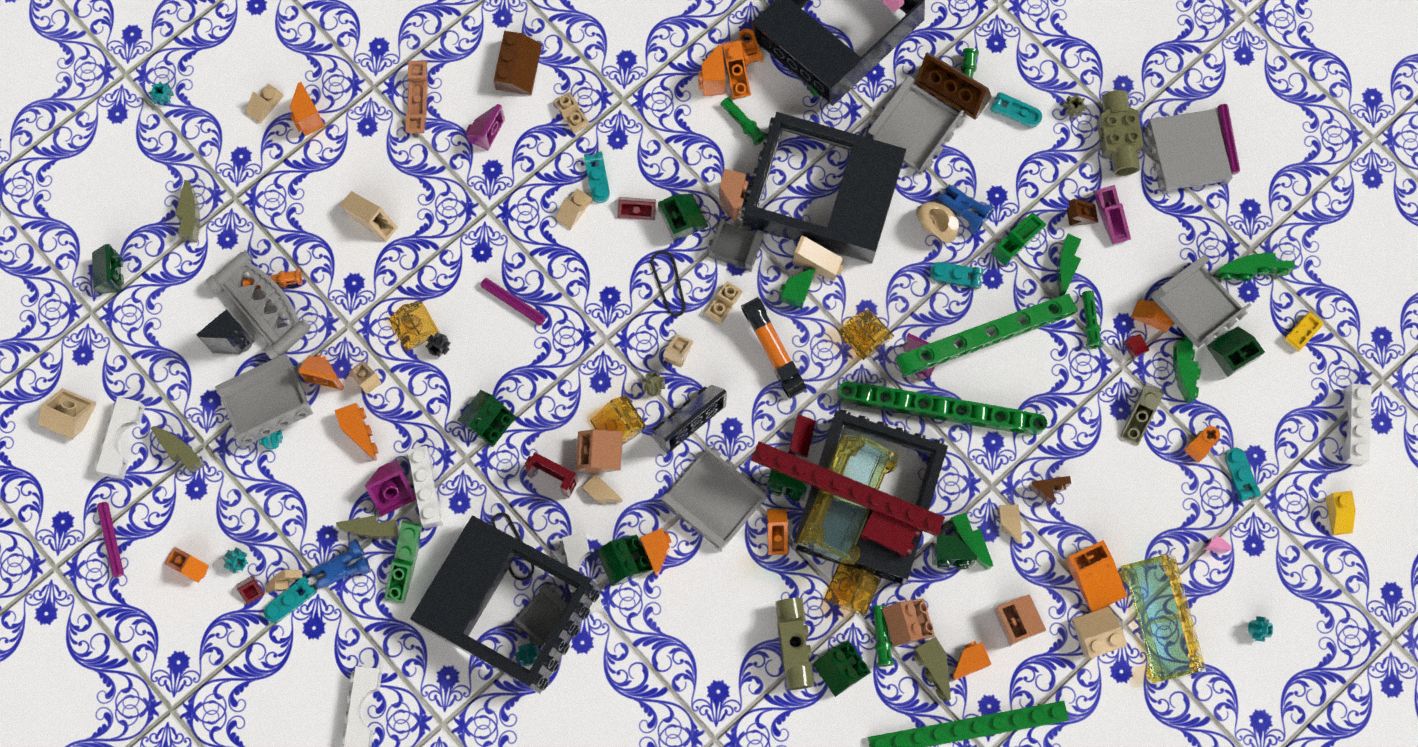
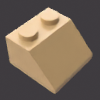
[38,388,96,439]
[1072,606,1128,659]

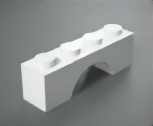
[1343,383,1372,465]
[95,397,145,480]
[408,446,444,529]
[560,532,603,614]
[341,666,382,747]

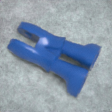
[937,184,995,235]
[310,539,371,589]

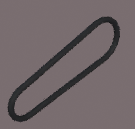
[651,251,686,317]
[492,512,535,581]

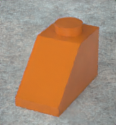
[1131,300,1173,332]
[767,509,788,555]
[640,528,672,576]
[164,547,209,583]
[951,641,991,681]

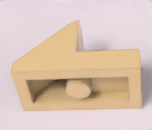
[246,83,284,124]
[555,189,593,230]
[663,334,694,367]
[349,360,381,394]

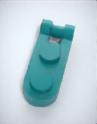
[990,92,1042,127]
[584,151,610,203]
[930,262,984,289]
[1225,447,1261,502]
[264,576,317,623]

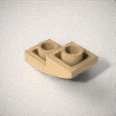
[554,92,590,134]
[705,281,743,325]

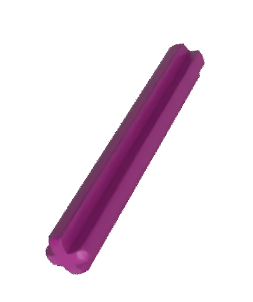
[1217,104,1240,174]
[480,278,546,326]
[97,502,124,577]

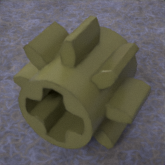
[1062,94,1087,119]
[642,372,665,396]

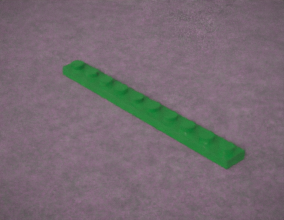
[868,701,1069,747]

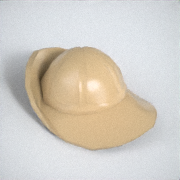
[916,202,959,243]

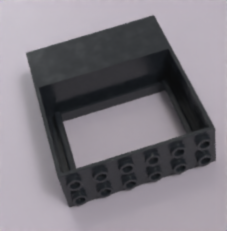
[752,0,925,106]
[741,111,906,263]
[792,409,948,585]
[410,515,600,694]

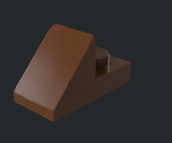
[1067,198,1098,226]
[1028,476,1071,505]

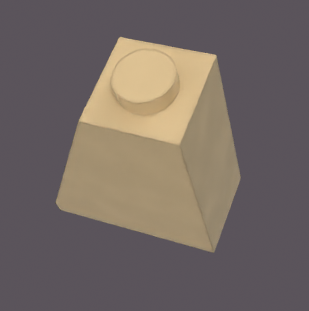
[340,191,398,242]
[793,236,844,281]

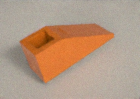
[720,40,751,99]
[334,403,379,461]

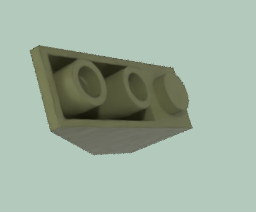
[1120,382,1164,445]
[913,637,951,702]

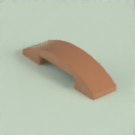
[405,61,428,133]

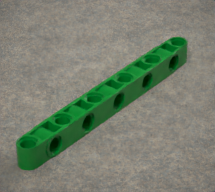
[895,294,1078,377]
[837,382,1048,435]

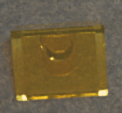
[388,301,440,352]

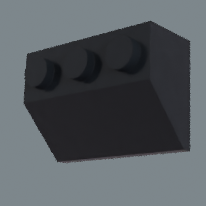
[196,309,254,354]

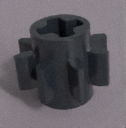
[425,332,451,357]

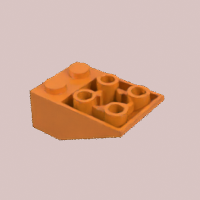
[1064,540,1127,612]

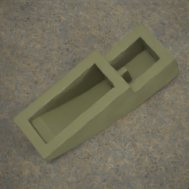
[175,180,200,242]
[151,426,205,474]
[336,516,400,540]

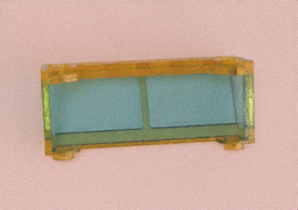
[797,435,899,564]
[1120,554,1207,683]

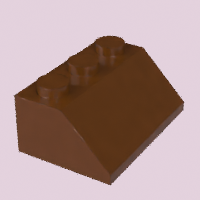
[493,31,542,96]

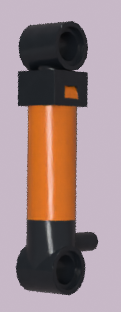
[741,297,807,399]

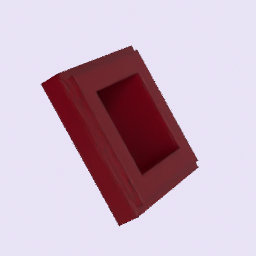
[1123,334,1150,359]
[236,575,264,605]

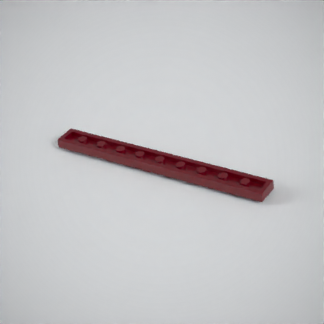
[751,441,945,537]

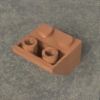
[719,169,749,221]
[576,429,623,474]
[994,594,1047,646]
[882,598,935,647]

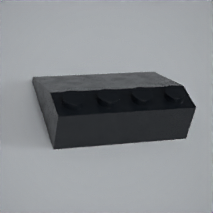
[652,385,727,455]

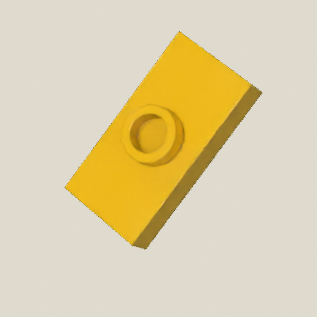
[1284,311,1324,352]

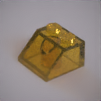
[838,309,894,360]
[590,395,647,445]
[823,564,880,616]

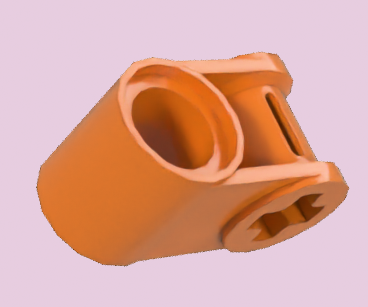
[738,29,763,67]
[1184,426,1220,463]

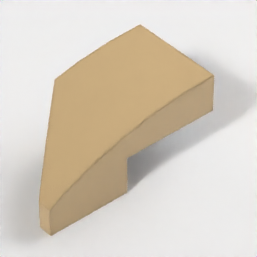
[582,474,623,505]
[998,504,1022,544]
[265,570,302,593]

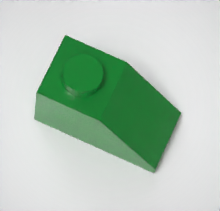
[779,268,815,309]

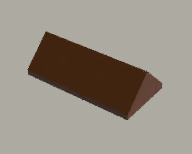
[915,52,992,120]

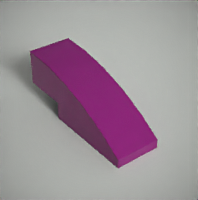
[1093,185,1131,244]

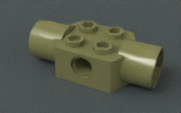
[1097,90,1144,176]
[775,598,815,690]

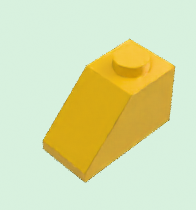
[1325,491,1356,535]

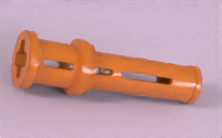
[243,268,303,289]

